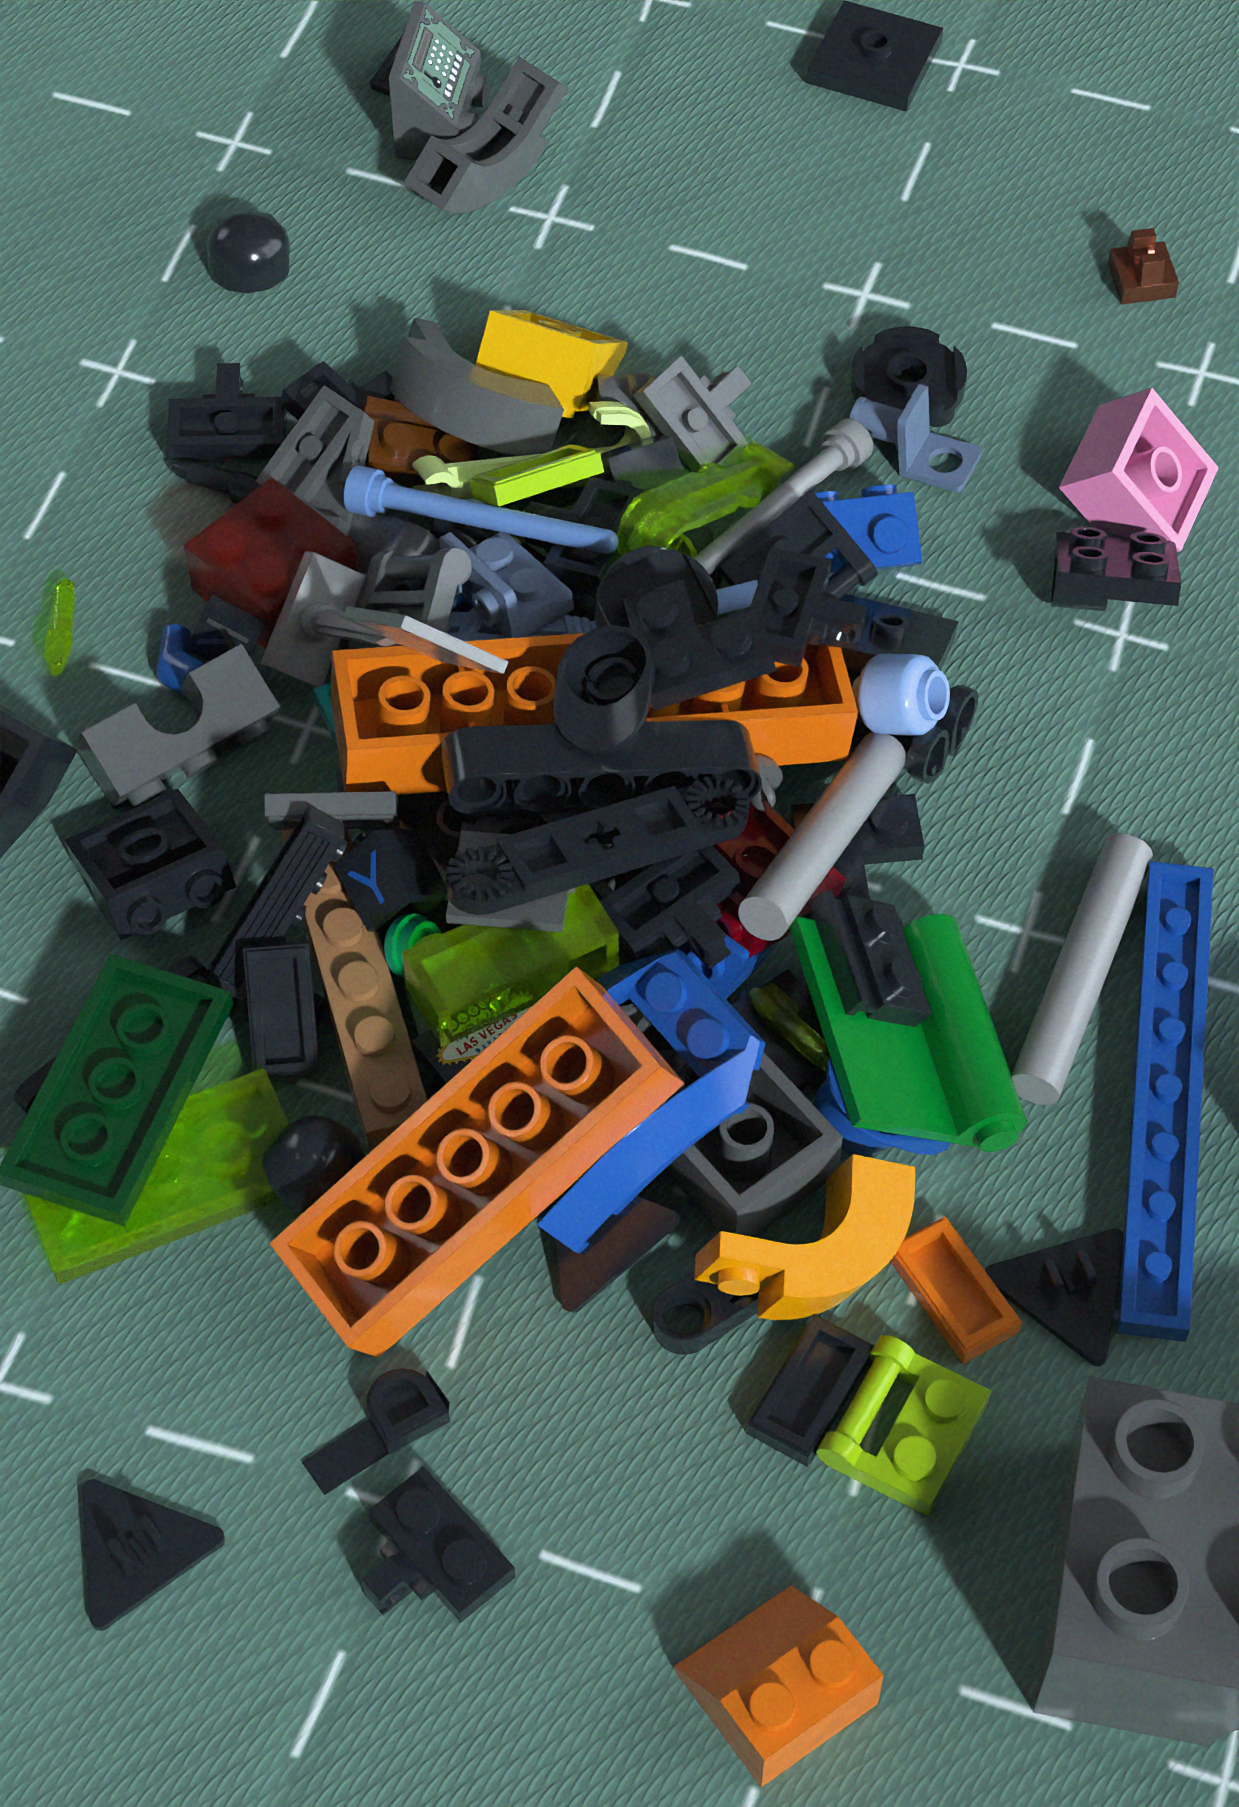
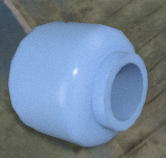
[852,654,950,736]

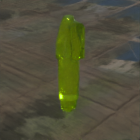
[44,578,76,677]
[749,982,830,1072]

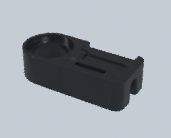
[653,1271,759,1355]

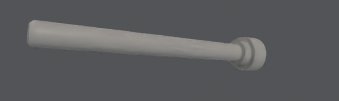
[693,419,873,575]

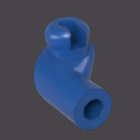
[157,624,202,697]

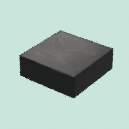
[186,595,267,661]

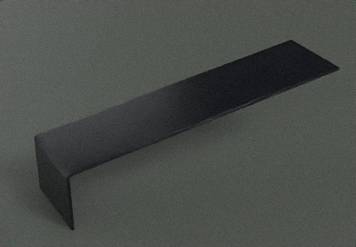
[302,1371,450,1495]

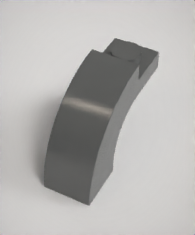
[403,57,569,213]

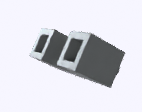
[75,644,280,809]

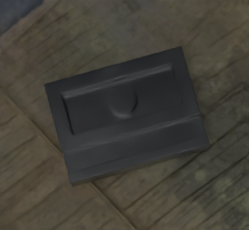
[809,890,932,1027]

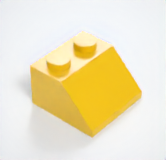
[476,310,628,418]

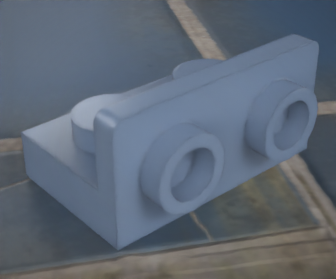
[439,532,574,638]

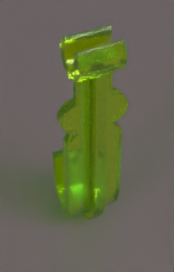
[617,441,795,556]

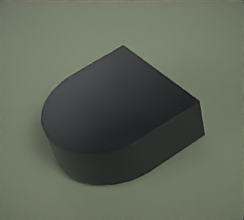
[366,1368,450,1455]

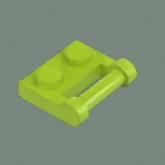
[816,1335,991,1517]

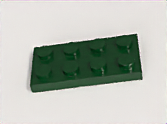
[0,953,233,1226]

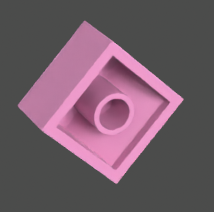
[1059,388,1218,552]

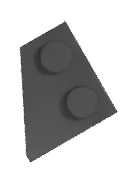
[255,385,375,543]

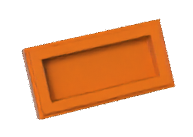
[890,1216,1022,1364]

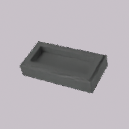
[265,791,400,830]

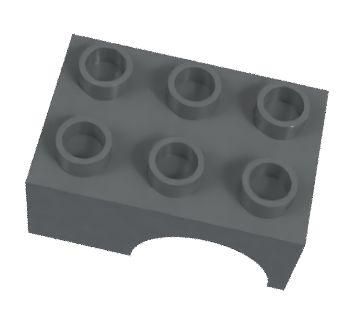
[1033,1376,1239,1746]

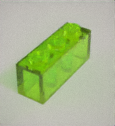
[402,884,619,1047]

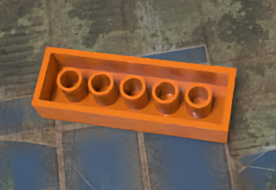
[269,966,685,1358]

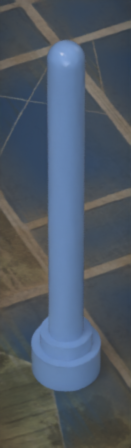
[343,465,619,554]

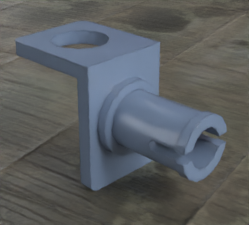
[850,384,982,492]

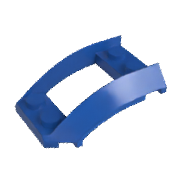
[537,949,766,1253]

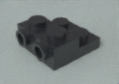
[64,789,237,940]

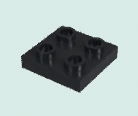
[1051,527,1181,611]

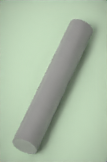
[738,732,906,940]
[1011,833,1153,1105]

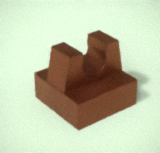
[1108,228,1179,305]

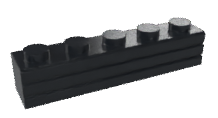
[207,805,348,1001]

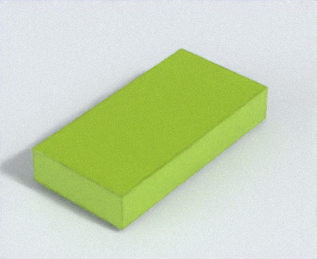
[469,444,604,507]

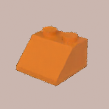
[674,1585,884,1788]

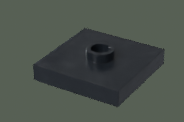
[806,0,943,112]
[840,594,958,673]

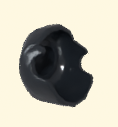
[206,209,290,294]
[262,1115,366,1213]

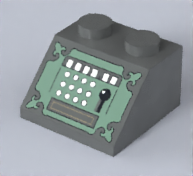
[389,1,489,161]

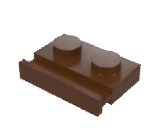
[361,396,479,486]

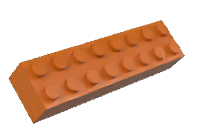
[331,625,858,795]

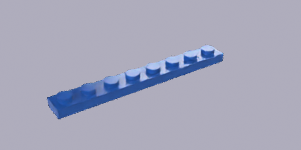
[1117,861,1214,1342]

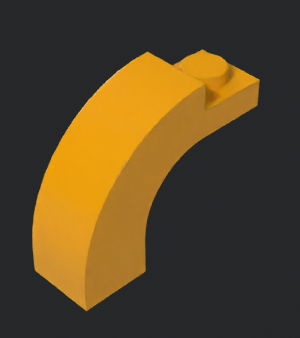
[694,1154,915,1320]

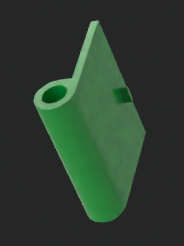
[789,914,1027,1152]

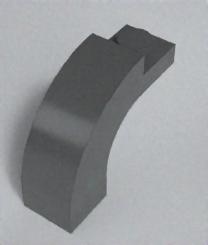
[390,318,564,456]

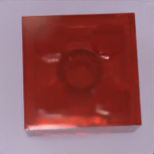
[184,477,358,649]

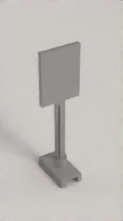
[260,551,508,688]

